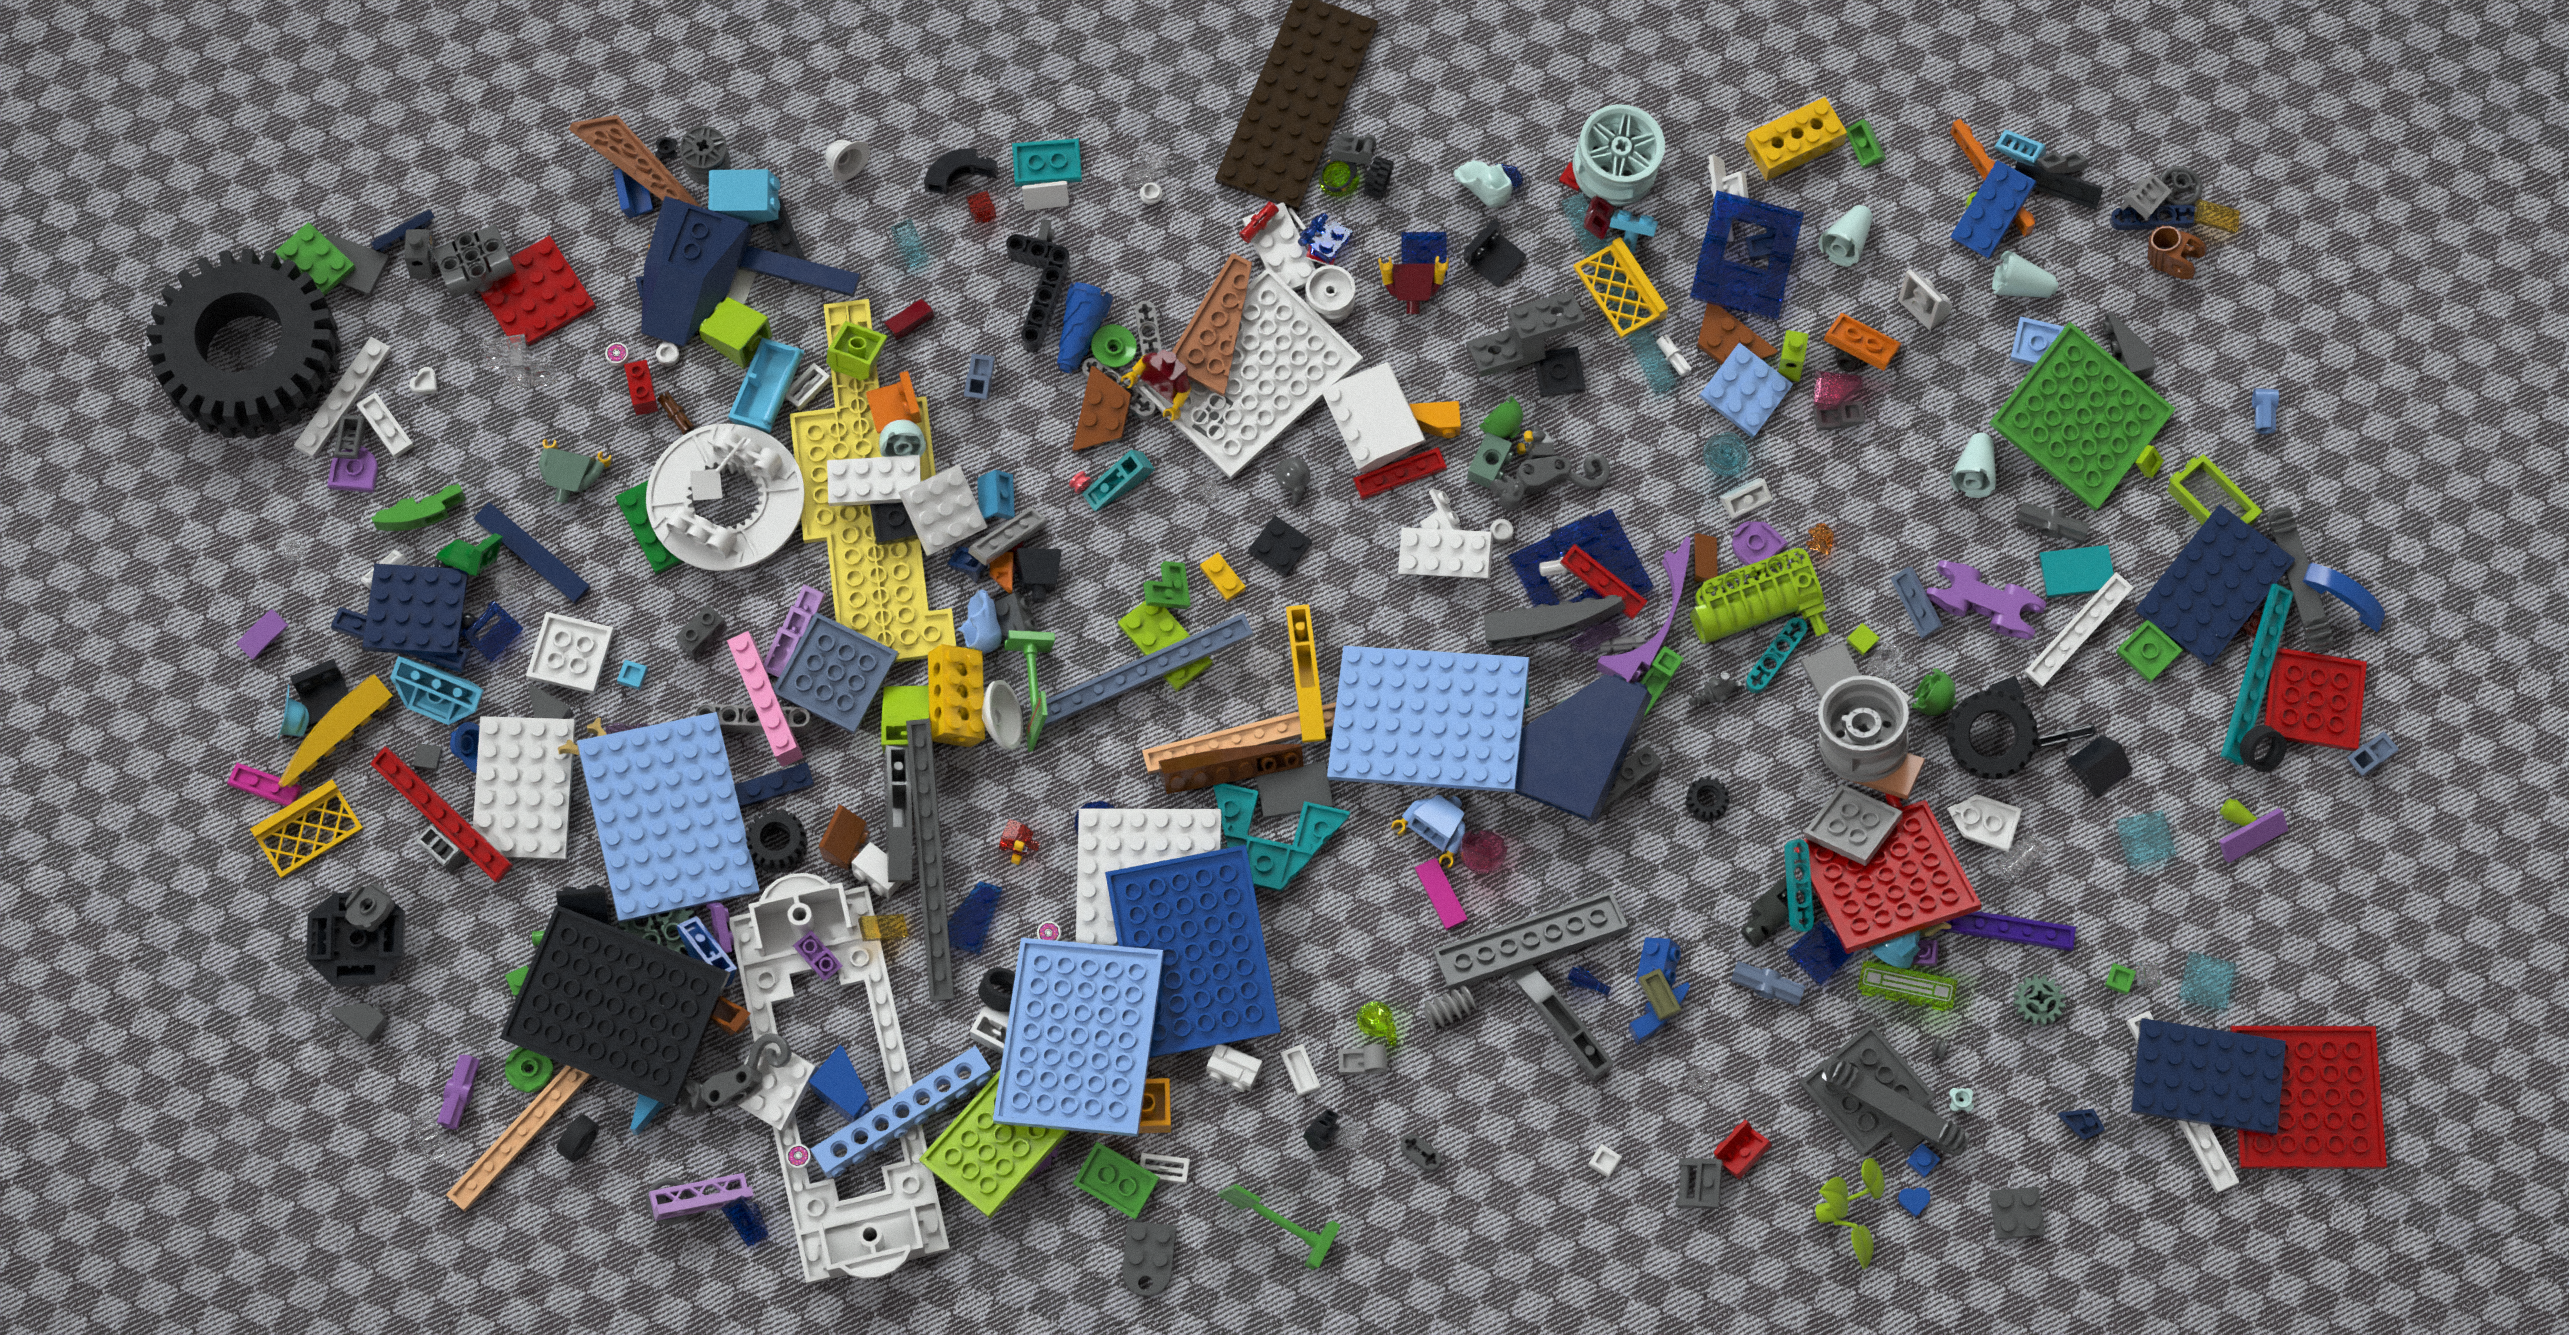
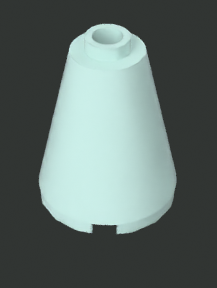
[1818,205,1873,267]
[1992,250,2058,298]
[1950,433,1996,498]

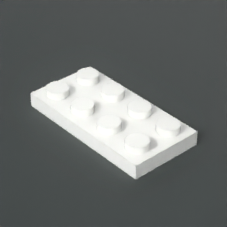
[1242,202,1316,291]
[827,455,921,507]
[1398,527,1493,579]

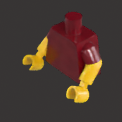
[1378,256,1449,314]
[1121,349,1191,422]

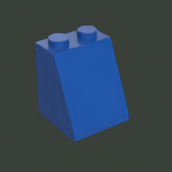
[808,1045,873,1123]

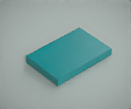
[1012,138,1082,187]
[2039,545,2114,598]

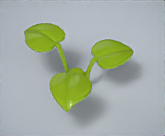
[1816,1158,1885,1270]

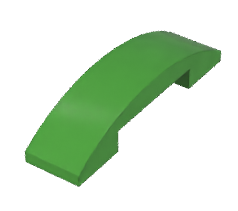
[1640,646,1684,722]

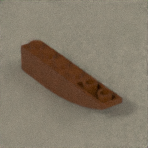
[1158,744,1304,794]

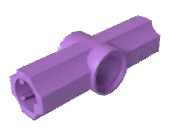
[437,1054,480,1129]

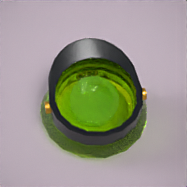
[1319,159,1359,197]

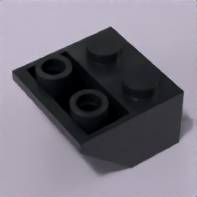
[556,885,612,926]

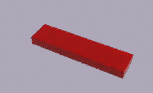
[1353,447,1447,501]
[1560,544,1648,621]

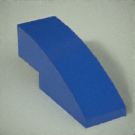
[1628,982,1690,1046]

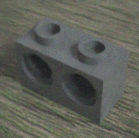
[675,604,727,660]

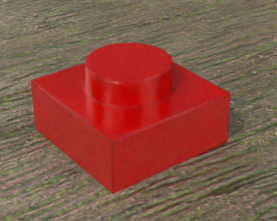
[1559,162,1580,191]

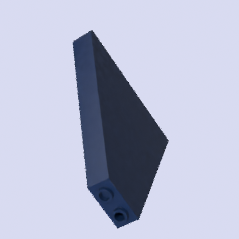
[1512,674,1652,824]

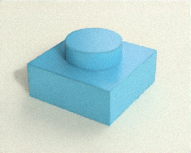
[617,660,648,690]

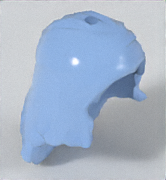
[958,589,1002,654]

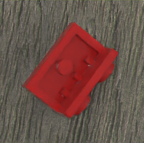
[1713,1120,1772,1180]

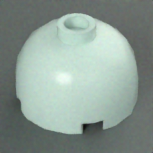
[879,420,926,457]

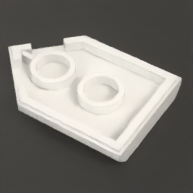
[1947,794,2022,853]

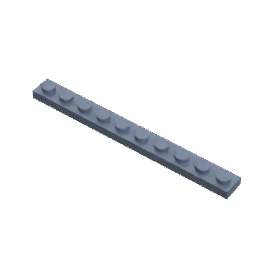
[1030,613,1254,729]

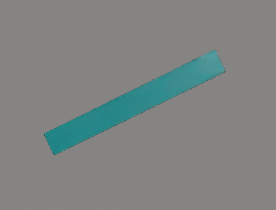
[2220,584,2294,765]

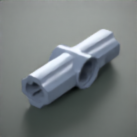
[1731,961,1806,1006]

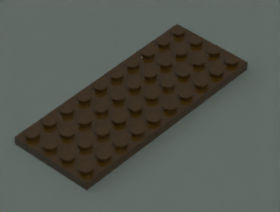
[1215,0,1379,211]

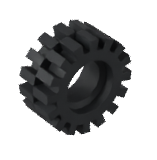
[1363,156,1394,200]
[1686,776,1730,822]

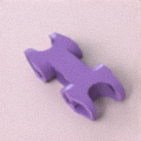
[1926,560,2047,640]

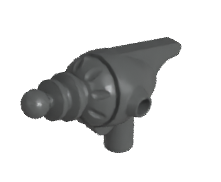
[1688,672,1744,706]

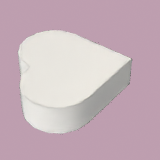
[410,367,438,395]

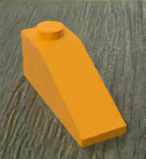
[1409,401,1461,438]

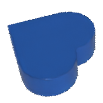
[1898,1187,1930,1218]

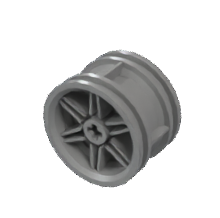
[1818,675,1909,783]

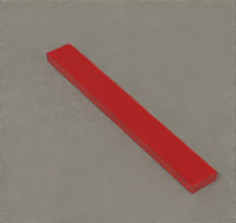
[370,746,514,883]

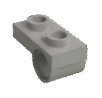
[1338,1044,1387,1075]

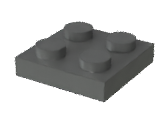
[1989,1187,2045,1240]

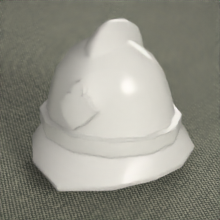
[825,140,870,181]

